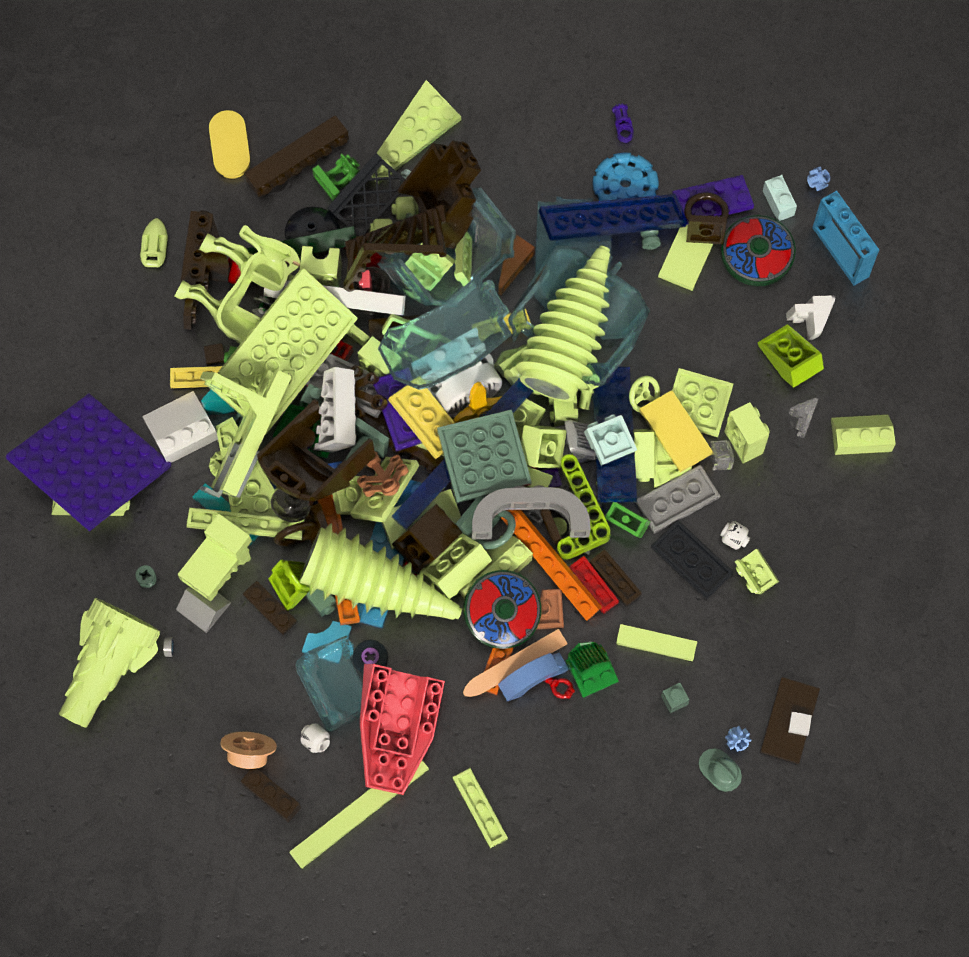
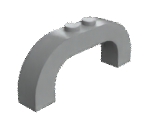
[472,485,591,540]

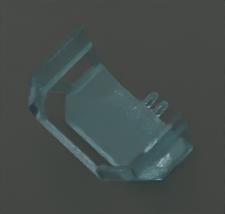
[508,245,650,386]

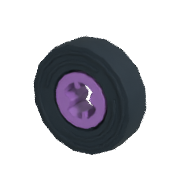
[353,639,388,673]

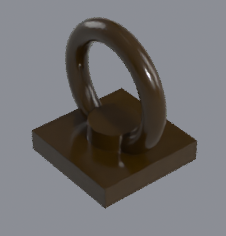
[684,192,729,244]
[274,503,328,546]

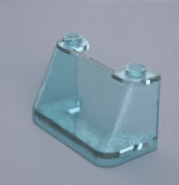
[296,635,363,732]

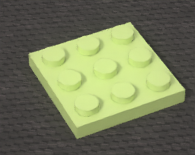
[672,368,733,437]

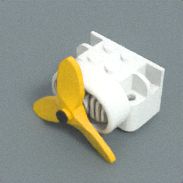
[411,328,518,423]

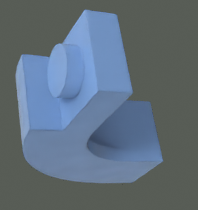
[498,653,569,701]

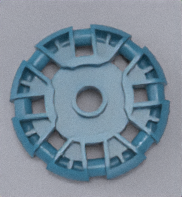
[592,152,659,214]

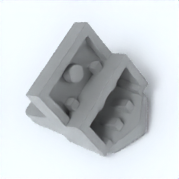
[555,420,597,464]

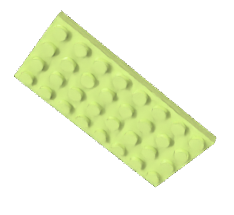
[209,268,358,435]

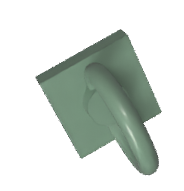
[345,418,389,460]
[456,496,516,549]

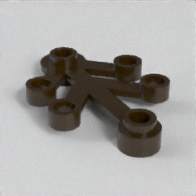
[350,365,388,419]

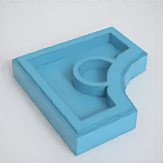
[302,621,352,664]

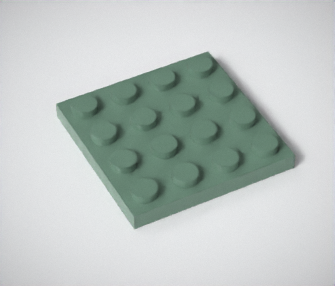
[437,410,532,503]

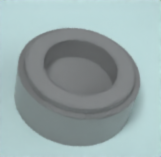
[163,637,174,657]

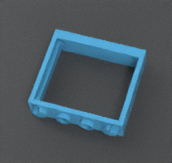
[812,190,879,286]

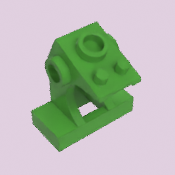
[312,154,360,201]

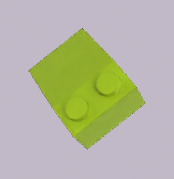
[757,324,824,388]

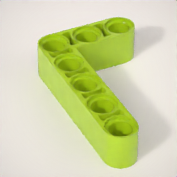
[557,454,610,560]

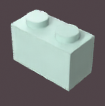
[763,175,797,221]

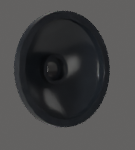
[285,207,340,258]

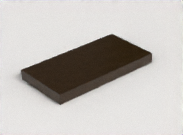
[760,677,820,764]

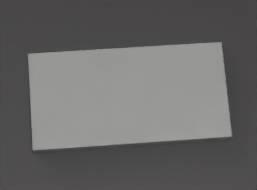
[634,464,720,534]

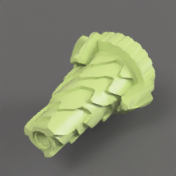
[59,598,160,728]

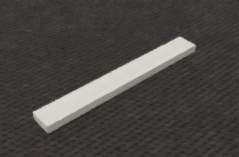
[263,280,406,315]

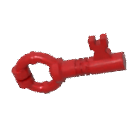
[544,677,575,699]

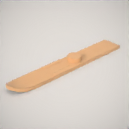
[463,629,568,697]

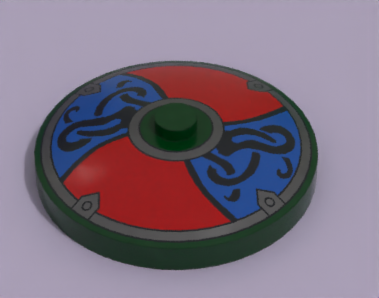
[721,215,796,286]
[463,570,541,649]

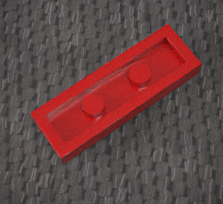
[569,556,619,614]

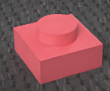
[359,270,372,291]

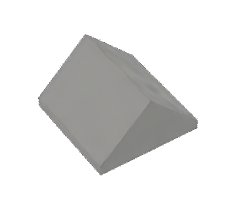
[176,587,231,633]

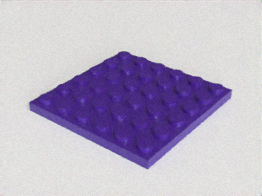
[6,394,171,532]

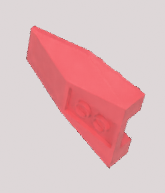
[360,664,445,795]

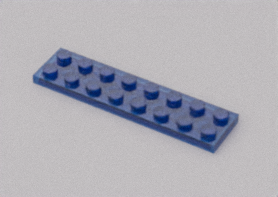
[538,194,688,241]
[593,367,637,503]

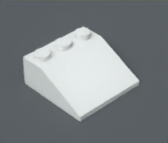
[142,391,218,463]

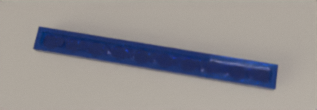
[391,378,534,530]

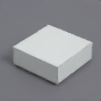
[788,712,812,736]

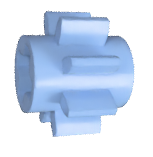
[807,166,830,191]
[725,726,751,752]

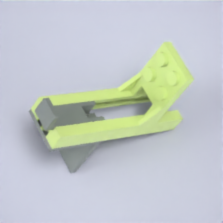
[199,369,291,498]

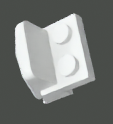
[786,295,835,340]

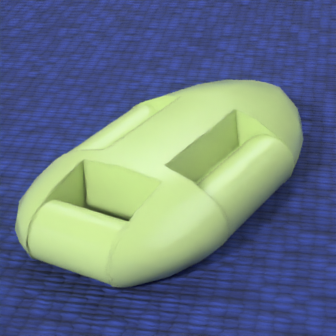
[140,218,168,268]

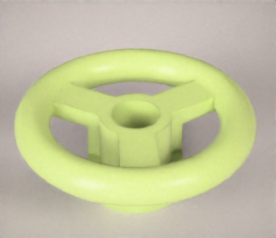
[629,376,660,413]

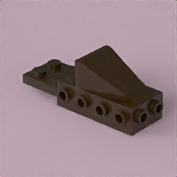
[181,210,229,330]

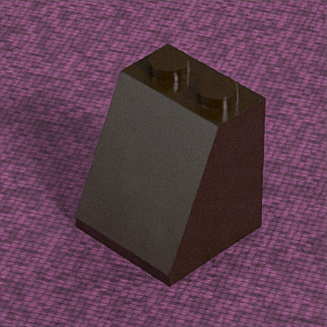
[392,504,462,573]

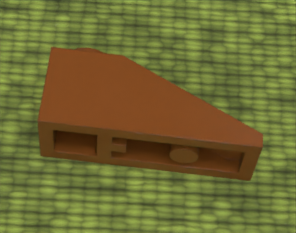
[498,235,535,296]

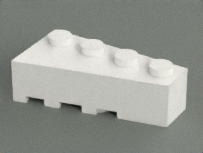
[314,367,356,453]

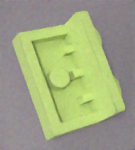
[735,549,779,594]

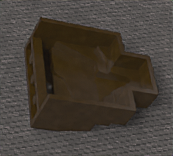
[397,140,481,249]

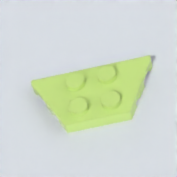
[651,429,692,488]

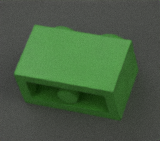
[605,501,651,538]

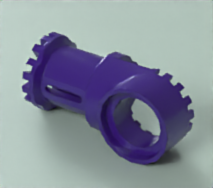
[612,103,633,143]

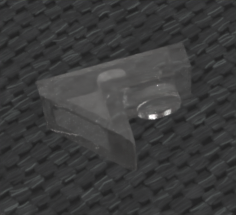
[789,398,818,439]

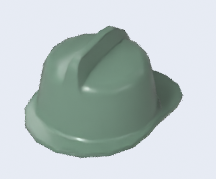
[698,748,742,792]

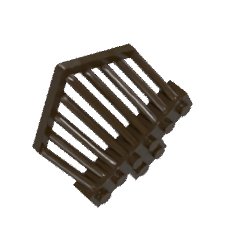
[343,204,449,292]

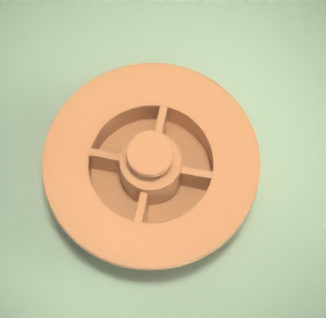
[220,732,277,769]

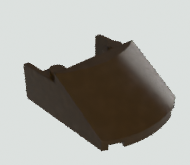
[257,399,375,501]

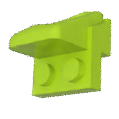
[268,559,310,611]

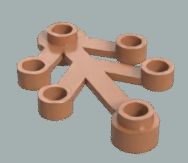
[357,452,409,497]

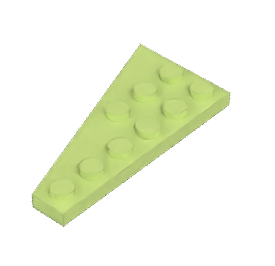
[371,80,461,184]
[216,417,288,535]

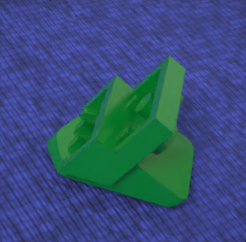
[565,642,619,698]

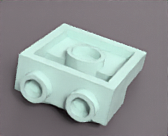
[584,414,637,466]

